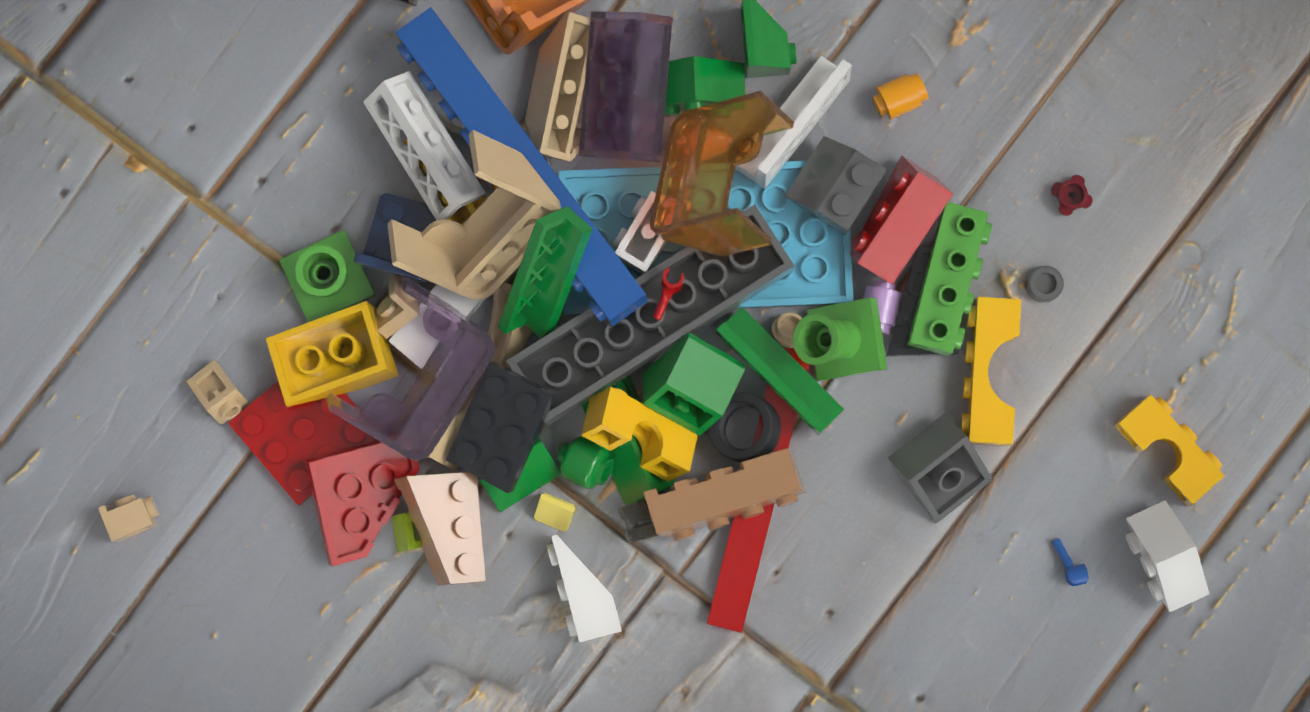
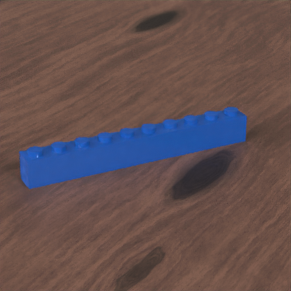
[396,7,648,327]

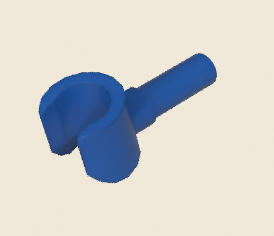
[1052,538,1089,586]

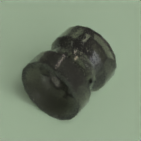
[618,500,659,543]

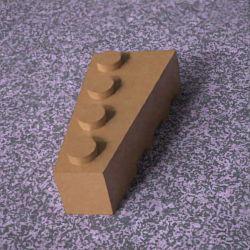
[643,448,806,542]

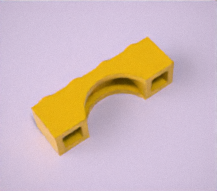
[960,297,1022,446]

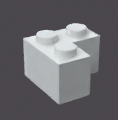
[1125,500,1209,612]

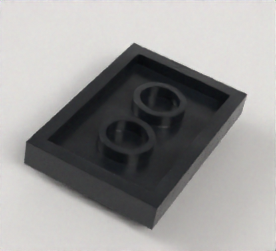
[446,361,556,493]

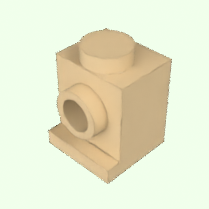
[98,494,159,543]

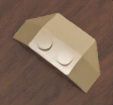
[525,12,614,162]

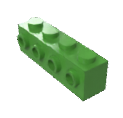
[907,202,992,356]

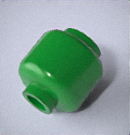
[557,436,614,489]

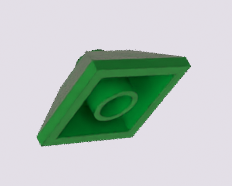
[740,0,797,78]

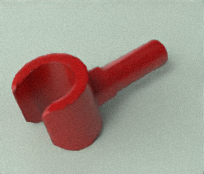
[652,267,684,321]

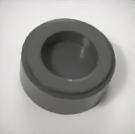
[1026,266,1064,303]

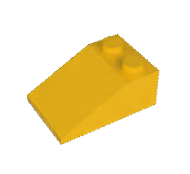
[266,301,399,407]

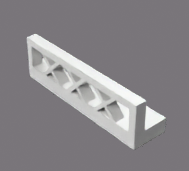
[736,56,852,189]
[363,71,485,220]

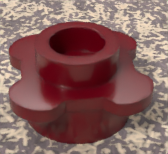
[1051,175,1093,216]

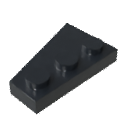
[886,246,959,357]

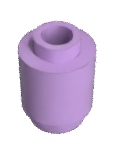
[864,280,901,335]

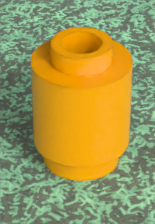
[872,73,929,120]

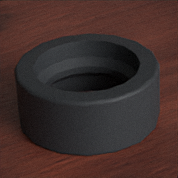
[708,392,781,462]

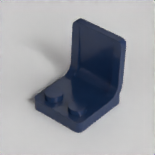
[353,193,436,283]

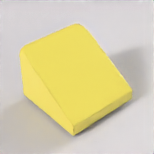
[534,493,576,532]

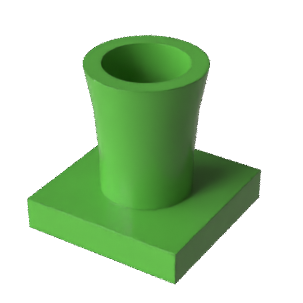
[279,230,376,322]
[793,297,887,381]

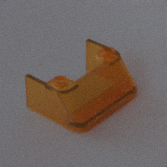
[650,90,794,256]

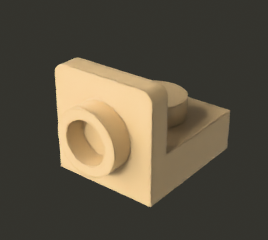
[376,274,419,339]
[186,359,249,424]

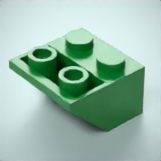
[642,332,745,436]

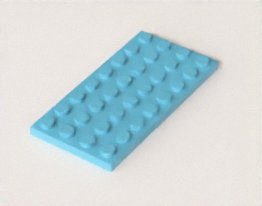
[558,161,853,316]

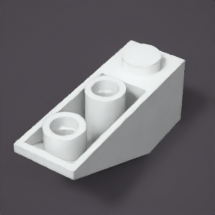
[547,535,622,642]

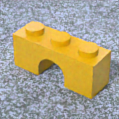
[581,387,698,482]
[1114,394,1225,506]

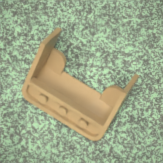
[388,130,561,300]

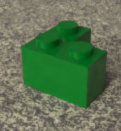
[642,56,746,117]

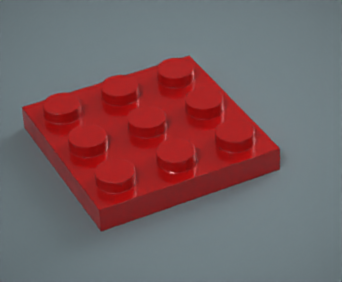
[228,381,382,506]

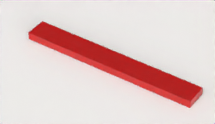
[707,347,810,633]

